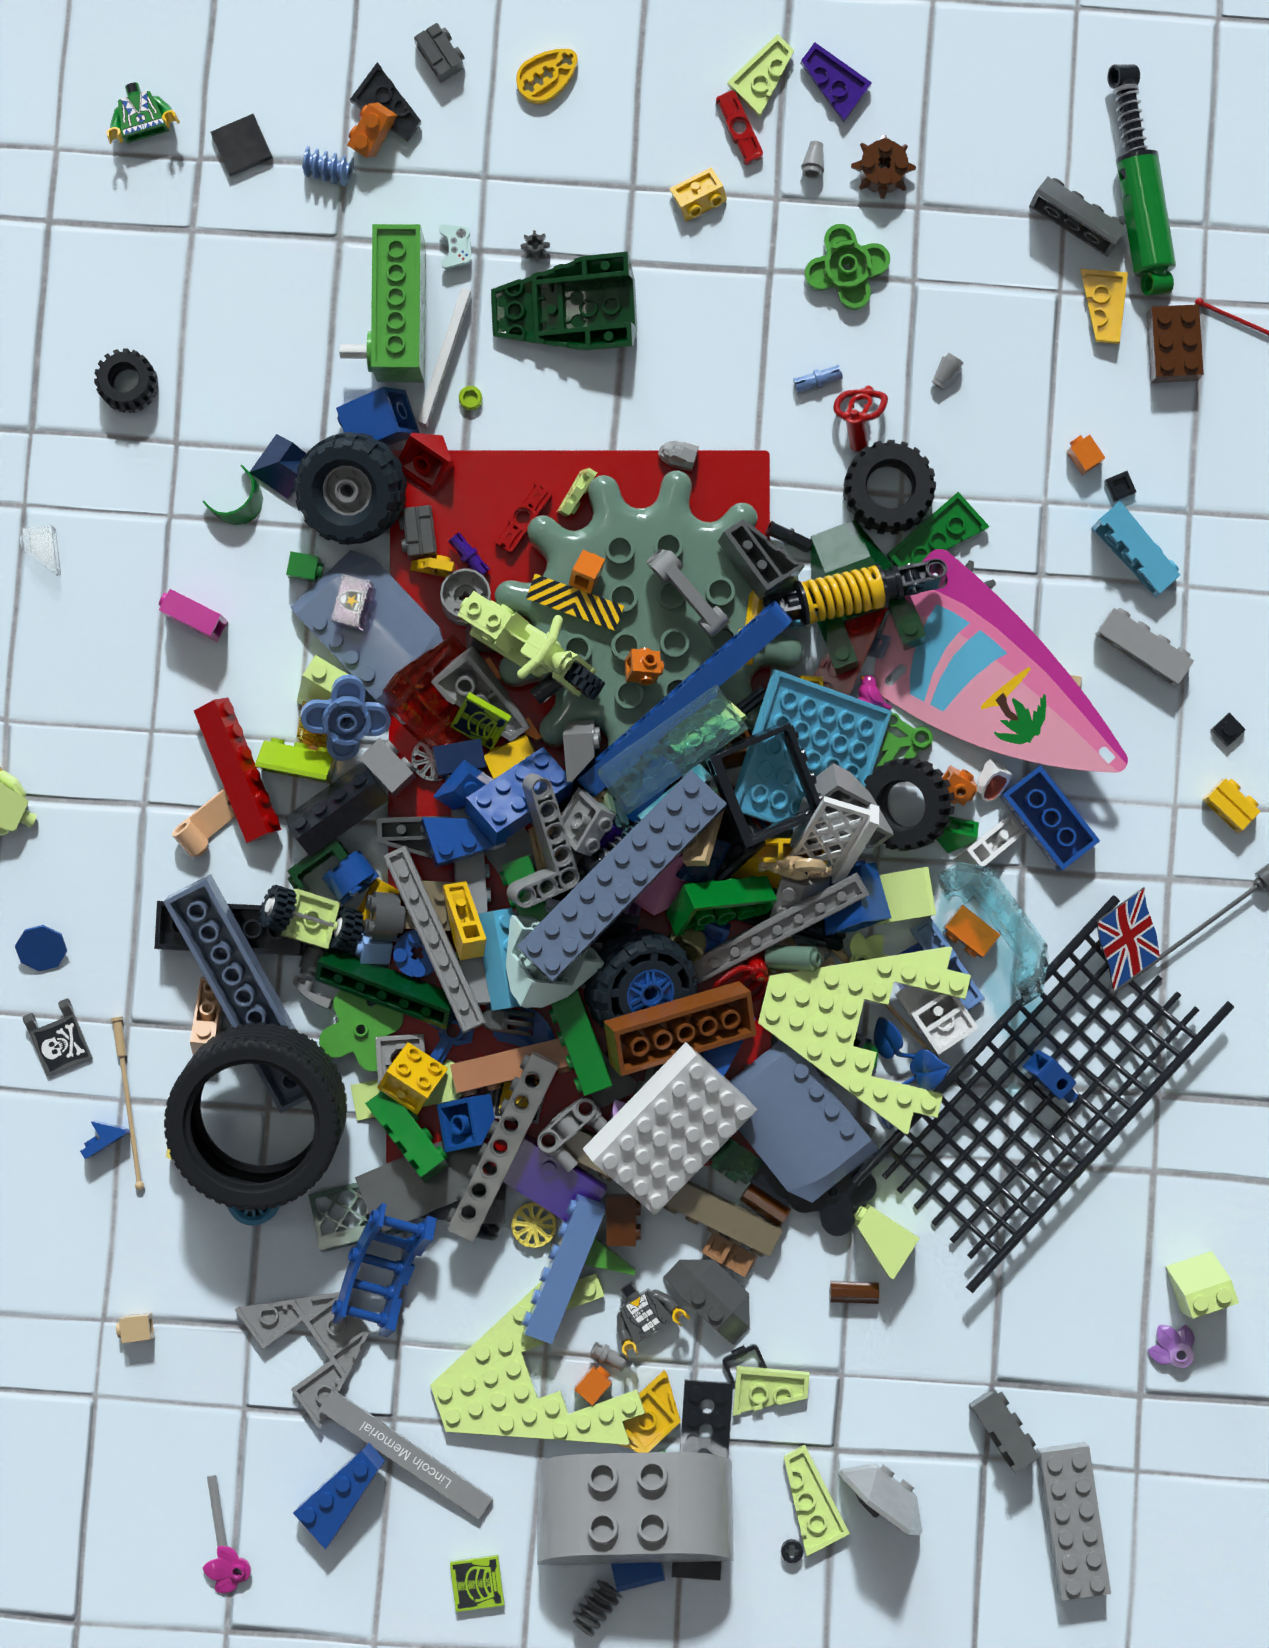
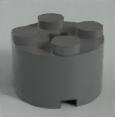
[363,891,405,942]

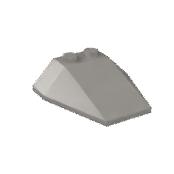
[839,1464,922,1535]

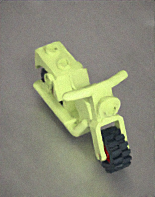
[457,591,605,700]

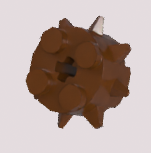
[851,135,916,199]

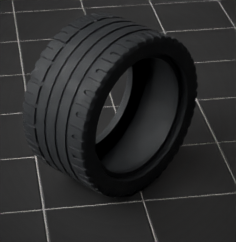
[164,1022,347,1211]

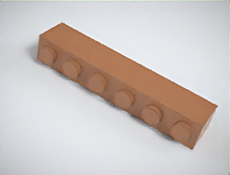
[450,1038,572,1097]

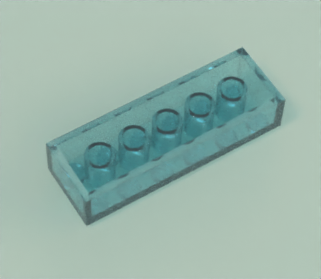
[597,684,748,815]

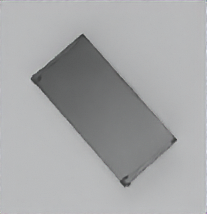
[355,1140,493,1233]

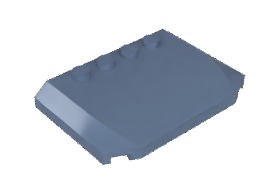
[290,550,448,710]
[729,1041,878,1203]

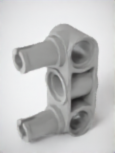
[537,1096,608,1173]

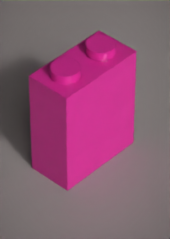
[158,589,228,642]

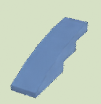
[910,917,985,1011]

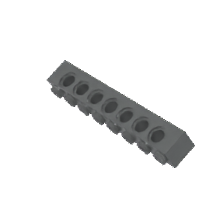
[446,1051,559,1242]

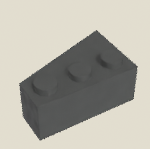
[377,816,453,866]

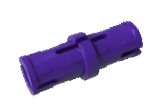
[448,532,490,575]

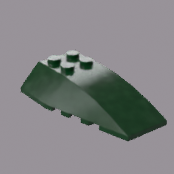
[491,251,637,351]

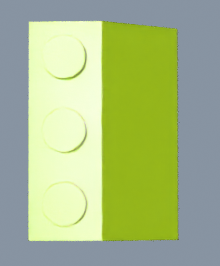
[255,737,336,784]

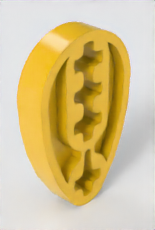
[516,49,578,105]

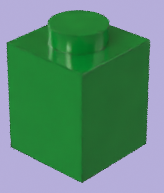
[286,551,324,583]

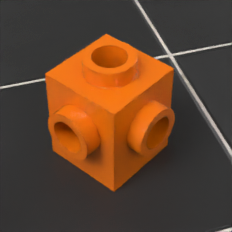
[625,648,664,685]
[942,765,977,806]

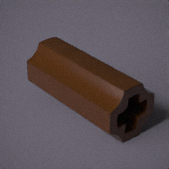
[739,1182,791,1227]
[829,1281,879,1304]

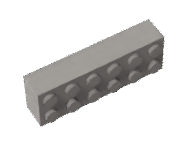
[1037,1442,1111,1601]

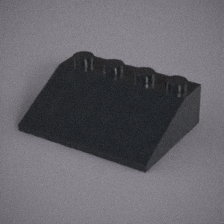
[285,762,389,857]

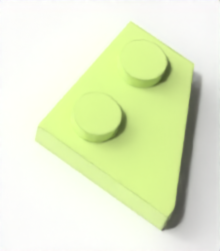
[557,468,597,517]

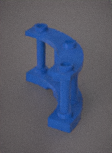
[332,1203,437,1337]

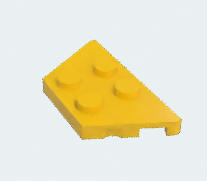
[617,1369,681,1453]

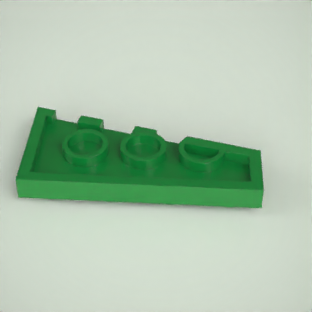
[887,492,990,567]

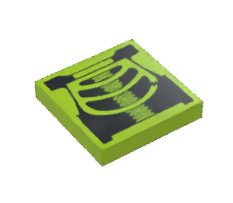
[450,692,511,750]
[450,1555,505,1612]

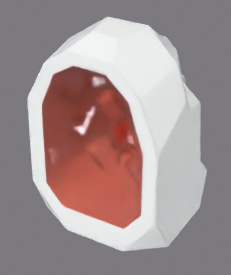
[976,758,1012,802]

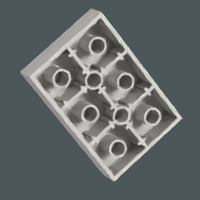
[583,1042,757,1215]

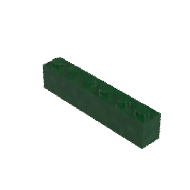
[315,947,456,1030]

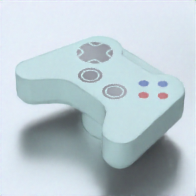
[439,224,472,269]

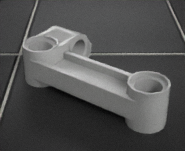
[646,549,730,638]

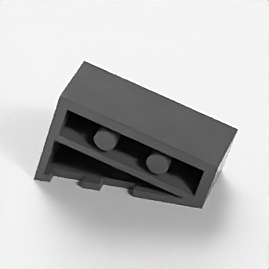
[718,519,805,600]
[969,1388,1040,1474]

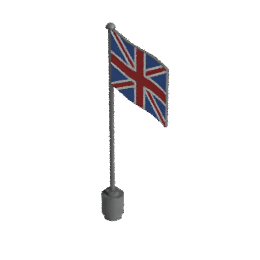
[1097,863,1269,996]

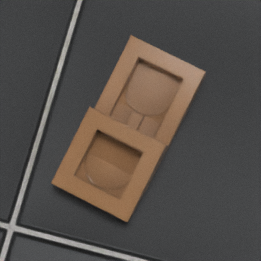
[702,1233,758,1278]

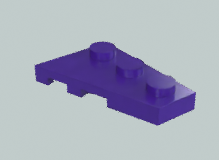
[800,42,872,122]

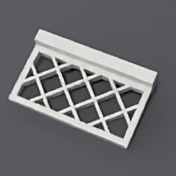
[789,796,879,884]

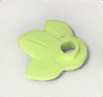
[849,932,888,963]

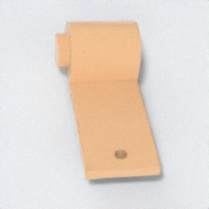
[172,789,235,857]

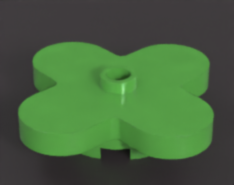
[804,224,890,310]
[319,990,404,1071]

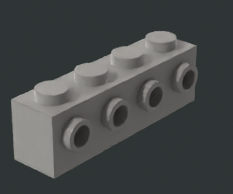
[1094,608,1194,687]

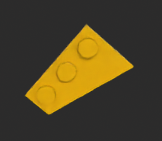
[1080,269,1128,344]

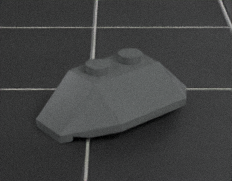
[663,1259,750,1344]

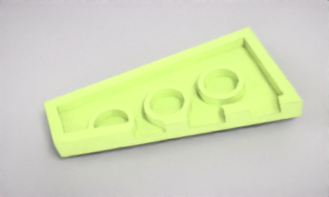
[783,1445,850,1556]

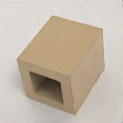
[116,1313,155,1343]

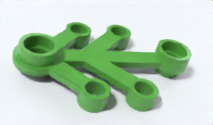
[872,713,933,774]

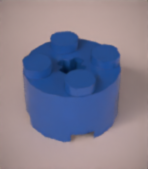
[321,850,379,905]
[393,929,435,978]

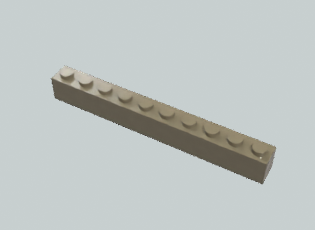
[554,1128,783,1257]

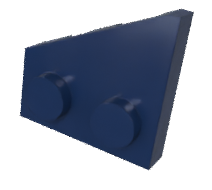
[676,838,731,883]

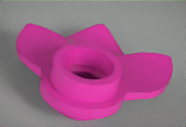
[202,1546,251,1593]

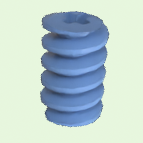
[302,146,354,186]

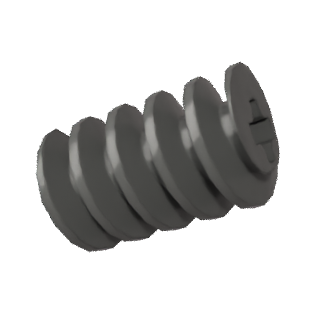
[572,1579,623,1637]

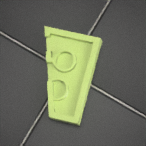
[727,34,794,118]
[733,1366,810,1416]

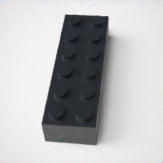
[154,901,303,956]

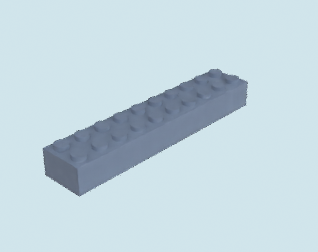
[517,770,727,984]
[163,874,308,1113]

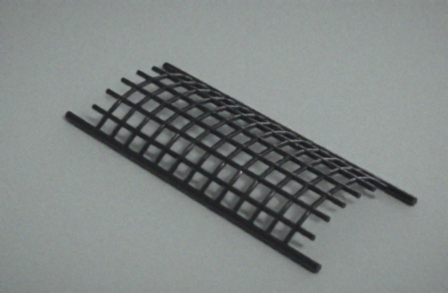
[851,895,1235,1294]

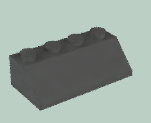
[1029,176,1127,257]

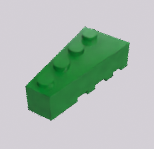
[666,876,777,937]
[365,1091,448,1183]

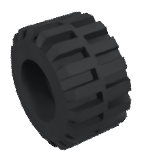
[94,348,158,413]

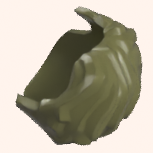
[667,928,707,964]

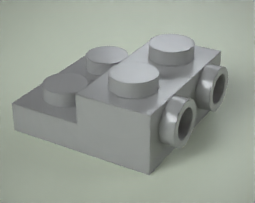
[561,787,615,857]

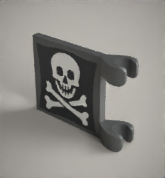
[22,998,93,1076]

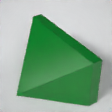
[936,816,979,854]

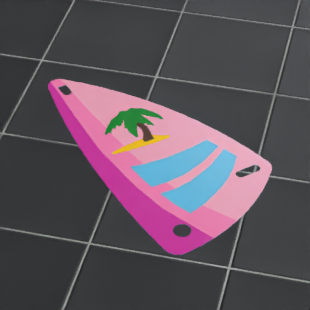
[874,549,1128,773]

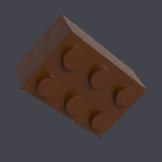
[1146,304,1204,383]

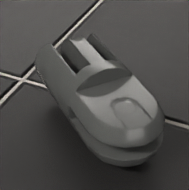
[482,1008,535,1037]

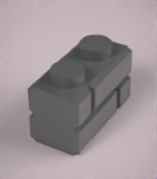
[414,23,465,83]
[399,505,437,559]

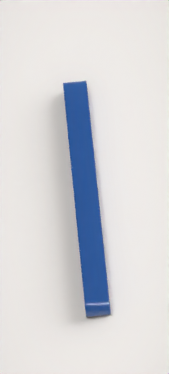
[576,601,792,797]

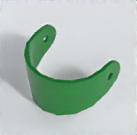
[202,464,263,525]

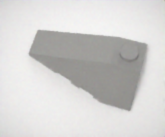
[431,646,530,741]

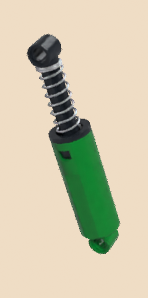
[1107,64,1176,296]

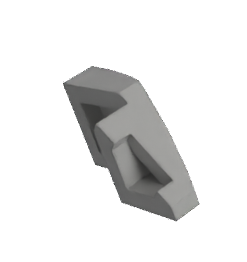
[293,976,333,1009]

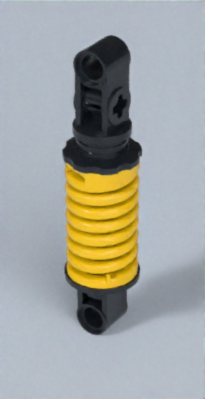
[762,559,947,627]

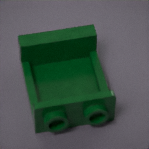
[287,838,350,892]

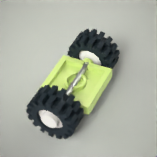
[259,885,364,953]

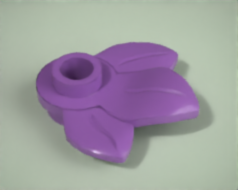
[1148,1325,1194,1368]

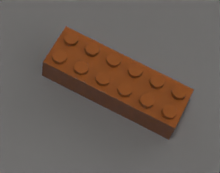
[603,981,756,1076]

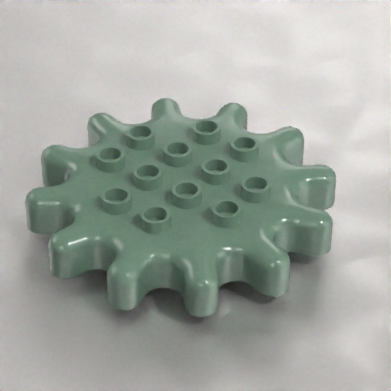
[495,471,803,780]

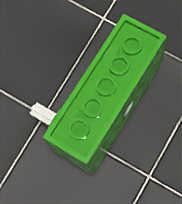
[339,224,426,382]

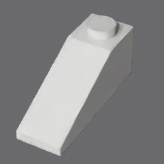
[953,813,1026,878]

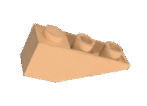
[190,978,222,1055]

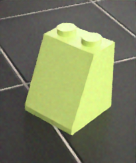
[297,655,348,706]
[874,867,936,925]
[853,1203,920,1280]
[1166,1251,1239,1319]

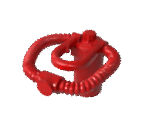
[833,385,888,452]
[714,951,769,1003]

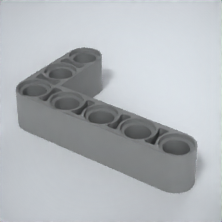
[507,773,580,908]

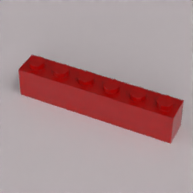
[193,697,282,843]

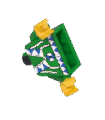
[106,82,180,144]

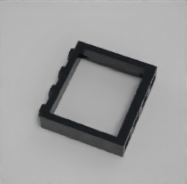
[704,722,823,848]

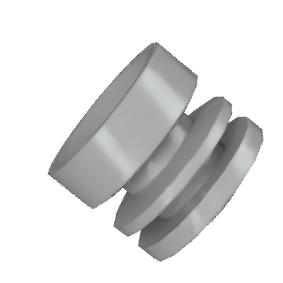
[440,568,491,627]

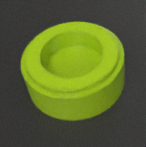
[459,386,483,411]

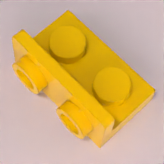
[670,167,727,221]

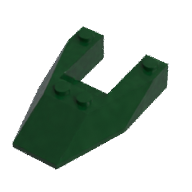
[811,520,927,675]

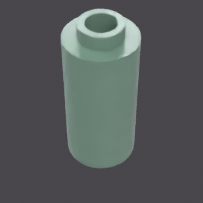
[765,945,822,971]

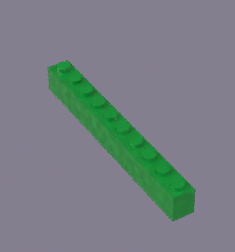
[499,855,613,1096]

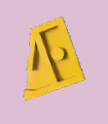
[410,555,457,577]

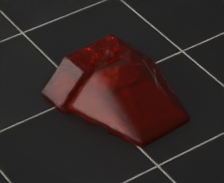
[382,635,467,748]

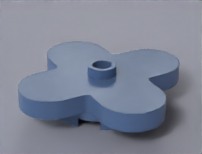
[300,675,391,761]

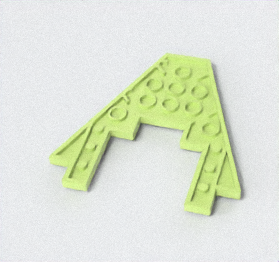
[758,946,971,1135]
[430,1273,646,1445]

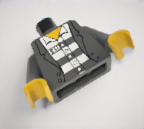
[617,1282,690,1359]

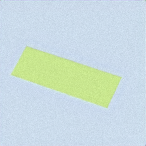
[350,1064,458,1121]

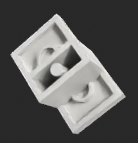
[894,986,979,1055]

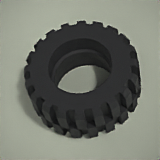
[843,440,936,535]
[864,758,955,851]

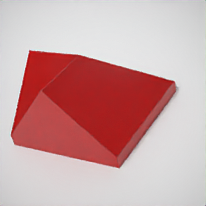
[399,433,454,495]

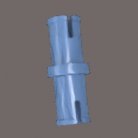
[793,364,843,393]

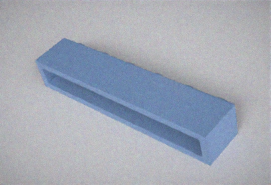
[521,1194,606,1344]

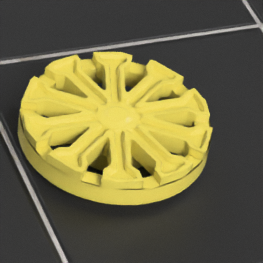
[511,1202,557,1248]

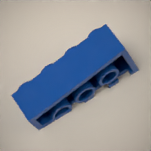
[293,1443,385,1550]

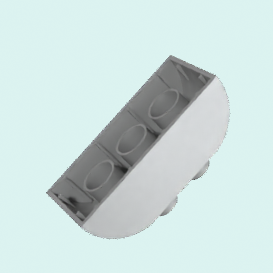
[537,1452,734,1565]

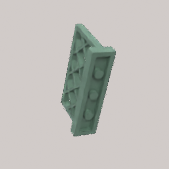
[308,1182,416,1253]

